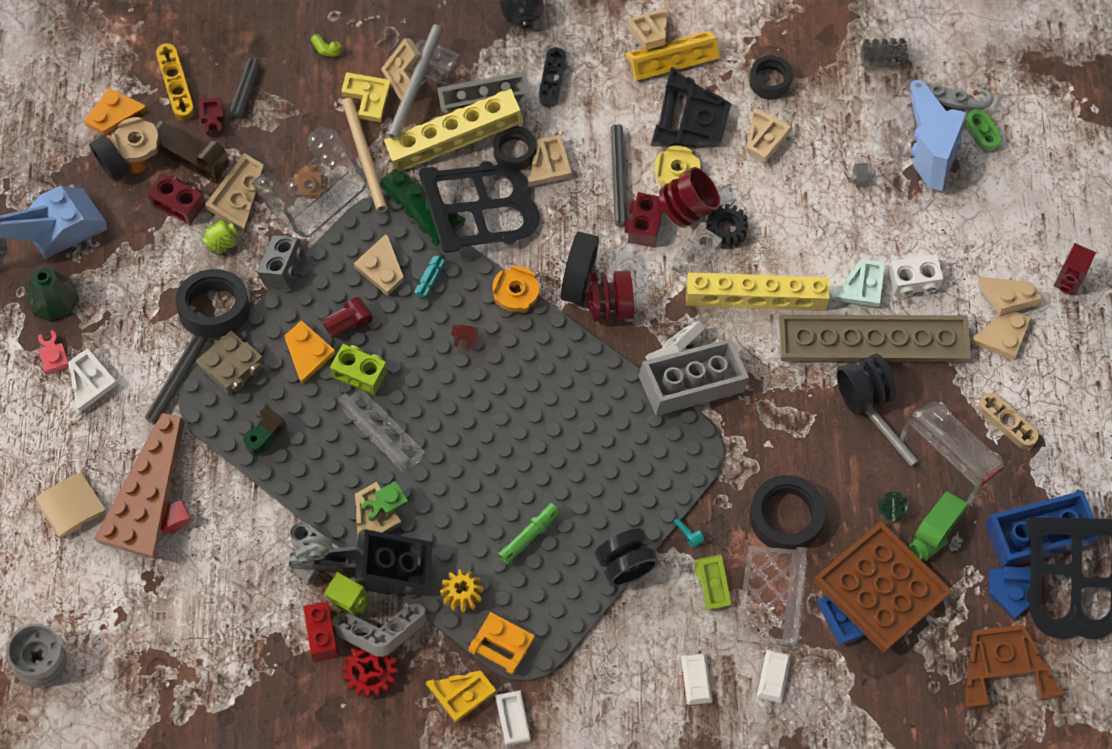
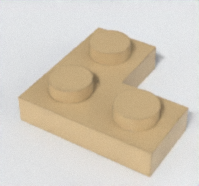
[381,38,421,101]

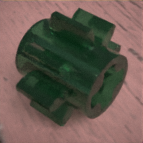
[878,491,908,521]

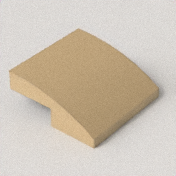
[35,472,106,538]

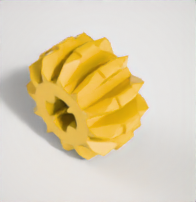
[440,569,483,613]

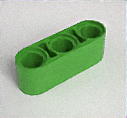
[915,491,969,549]

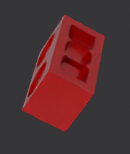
[303,601,338,662]

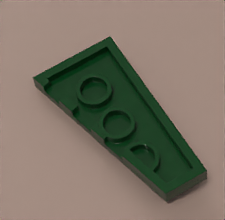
[380,169,466,246]

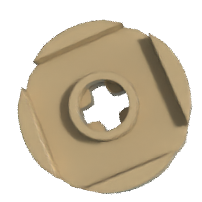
[112,117,159,163]

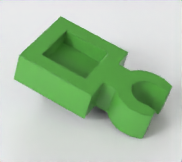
[361,481,408,521]

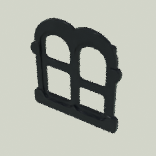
[419,161,540,253]
[1025,517,1112,639]

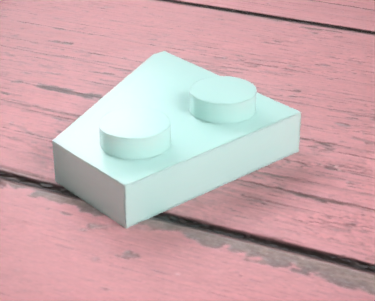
[834,259,885,307]

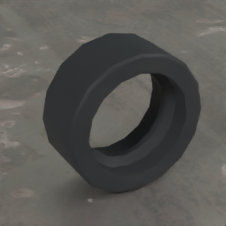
[749,55,793,100]
[493,126,536,171]
[89,135,128,180]

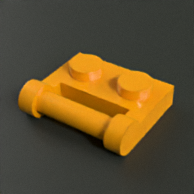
[468,612,535,675]

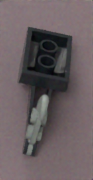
[289,529,433,595]

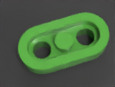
[965,109,1002,151]

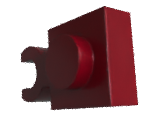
[198,97,224,137]

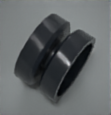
[594,528,659,587]

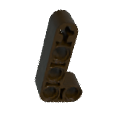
[154,120,229,183]

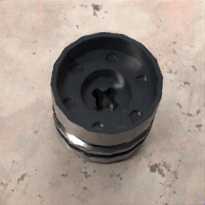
[836,353,896,414]

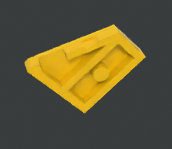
[426,671,496,723]

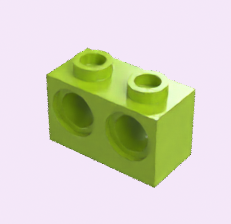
[330,344,387,395]
[324,572,370,617]

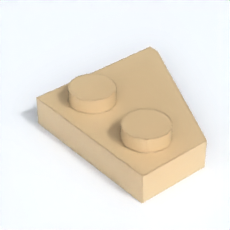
[747,108,791,163]
[354,234,404,296]
[978,277,1042,315]
[971,311,1031,360]

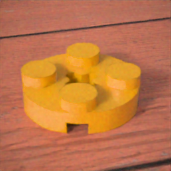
[492,266,540,313]

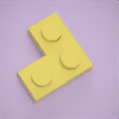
[341,73,391,123]

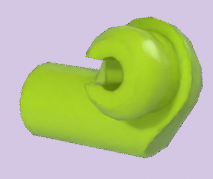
[311,34,342,57]

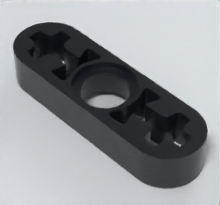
[539,47,566,107]

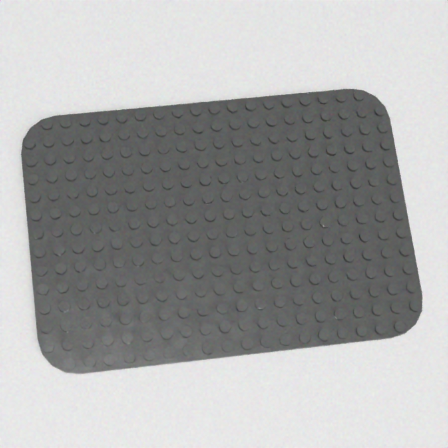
[178,195,723,682]

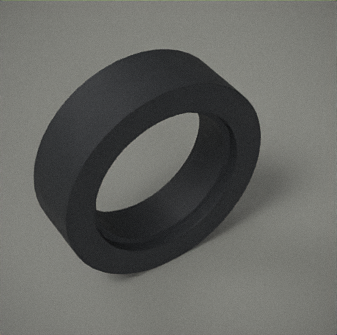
[561,231,599,305]
[176,269,249,338]
[749,475,825,552]

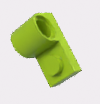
[694,555,731,610]

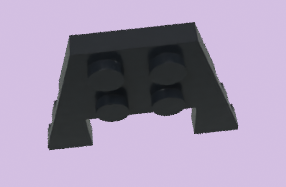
[650,67,731,147]

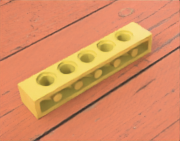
[384,89,524,172]
[686,272,830,311]

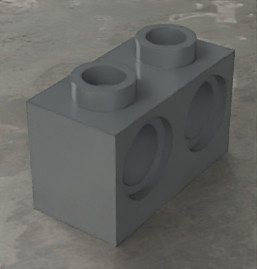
[257,235,305,289]

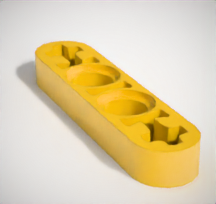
[156,44,194,121]

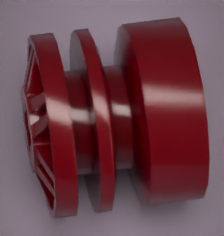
[659,167,720,228]
[587,270,634,322]

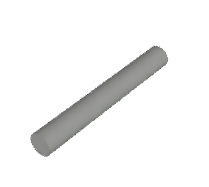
[865,406,919,467]

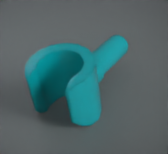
[674,518,704,547]

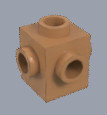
[294,165,328,199]

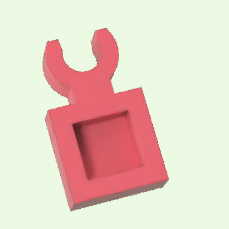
[38,330,69,375]

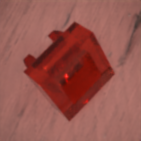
[451,324,479,349]

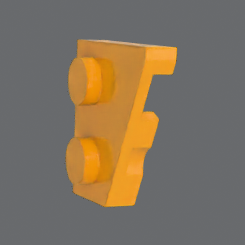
[84,88,147,135]
[284,321,335,384]

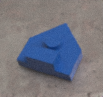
[988,566,1030,620]

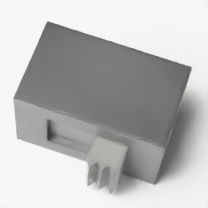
[851,163,870,188]

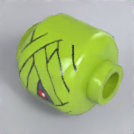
[203,220,239,255]

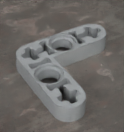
[332,604,427,656]

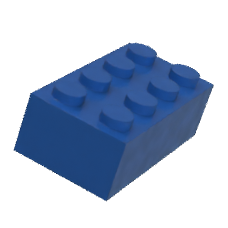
[985,490,1101,569]

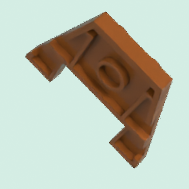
[964,625,1064,709]

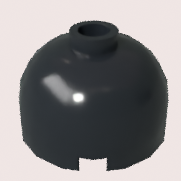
[499,0,544,28]

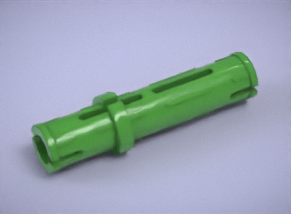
[497,503,561,565]

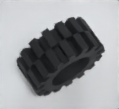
[706,204,749,249]

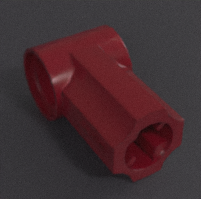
[322,297,373,339]

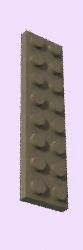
[779,315,971,362]

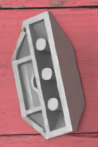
[437,71,530,122]

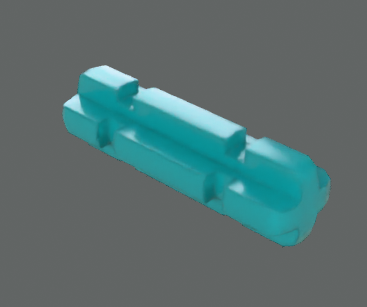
[415,255,445,298]

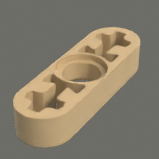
[978,393,1038,449]

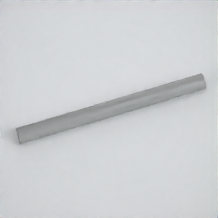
[387,25,443,140]

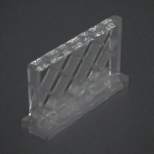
[737,546,808,651]

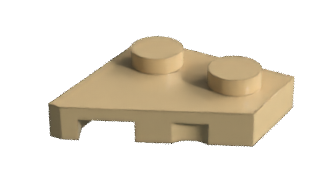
[627,8,667,50]
[528,135,572,186]
[355,482,402,540]

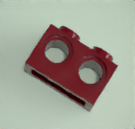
[148,174,205,225]
[624,192,663,248]
[1053,243,1096,296]

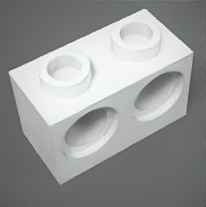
[888,254,943,297]

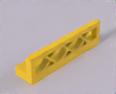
[625,31,720,81]

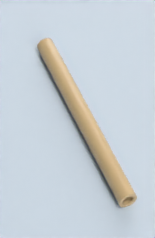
[342,98,388,213]

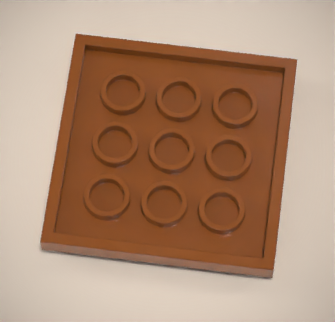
[812,521,952,653]

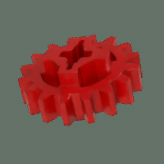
[342,648,398,699]

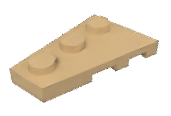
[205,153,264,232]

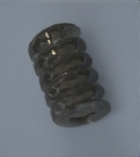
[860,37,909,67]

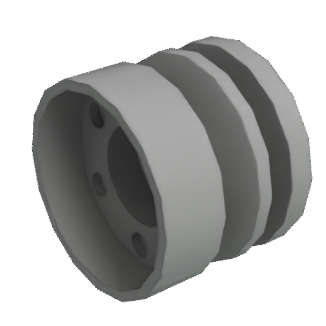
[6,624,67,688]

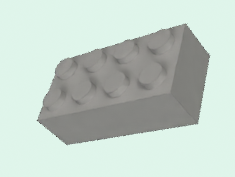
[639,338,749,416]

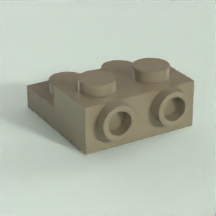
[196,331,264,395]

